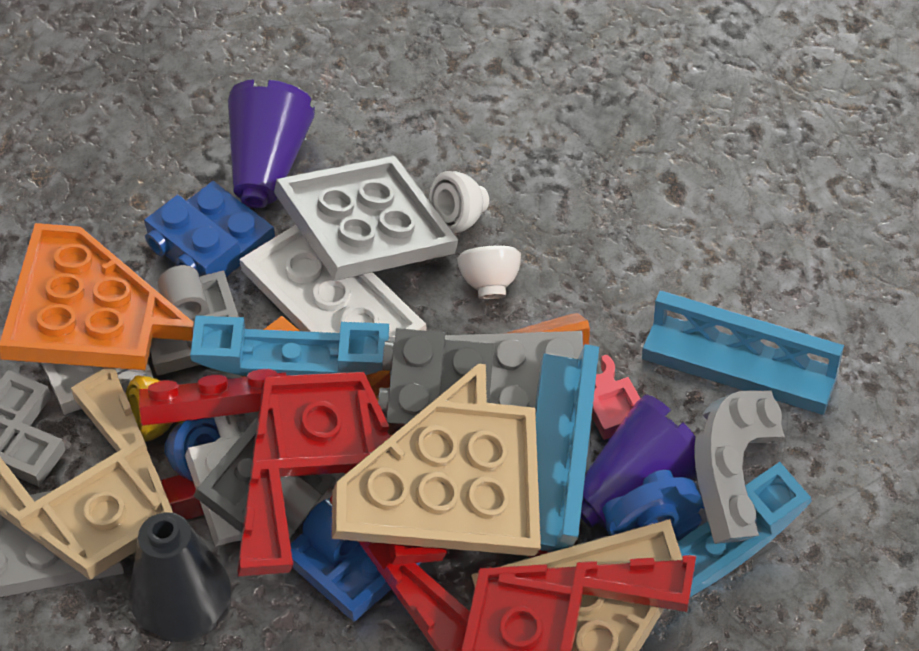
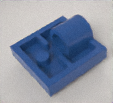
[290,498,420,622]

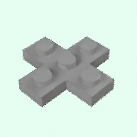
[0,370,66,487]

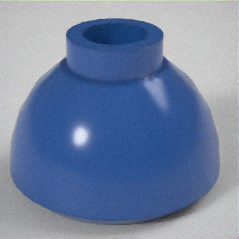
[165,417,221,481]

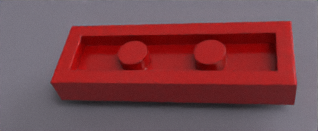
[139,369,287,426]

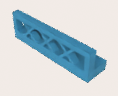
[642,290,844,415]
[535,344,599,552]

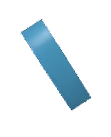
[190,315,389,377]
[664,462,812,610]

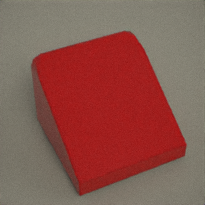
[160,475,204,520]

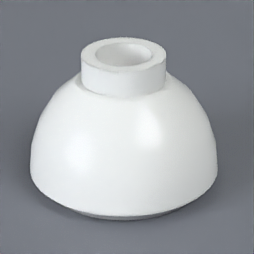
[429,171,489,234]
[457,246,521,300]

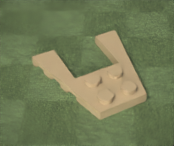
[0,367,173,580]

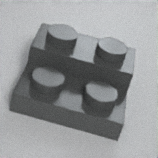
[378,328,494,435]

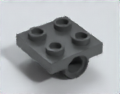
[193,417,336,539]

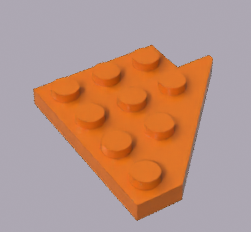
[0,223,194,370]

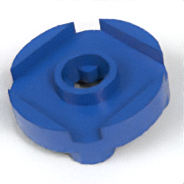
[602,470,705,542]

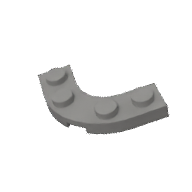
[695,391,785,544]

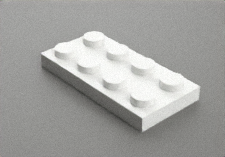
[240,225,426,337]

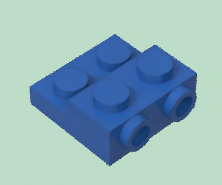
[144,181,275,277]

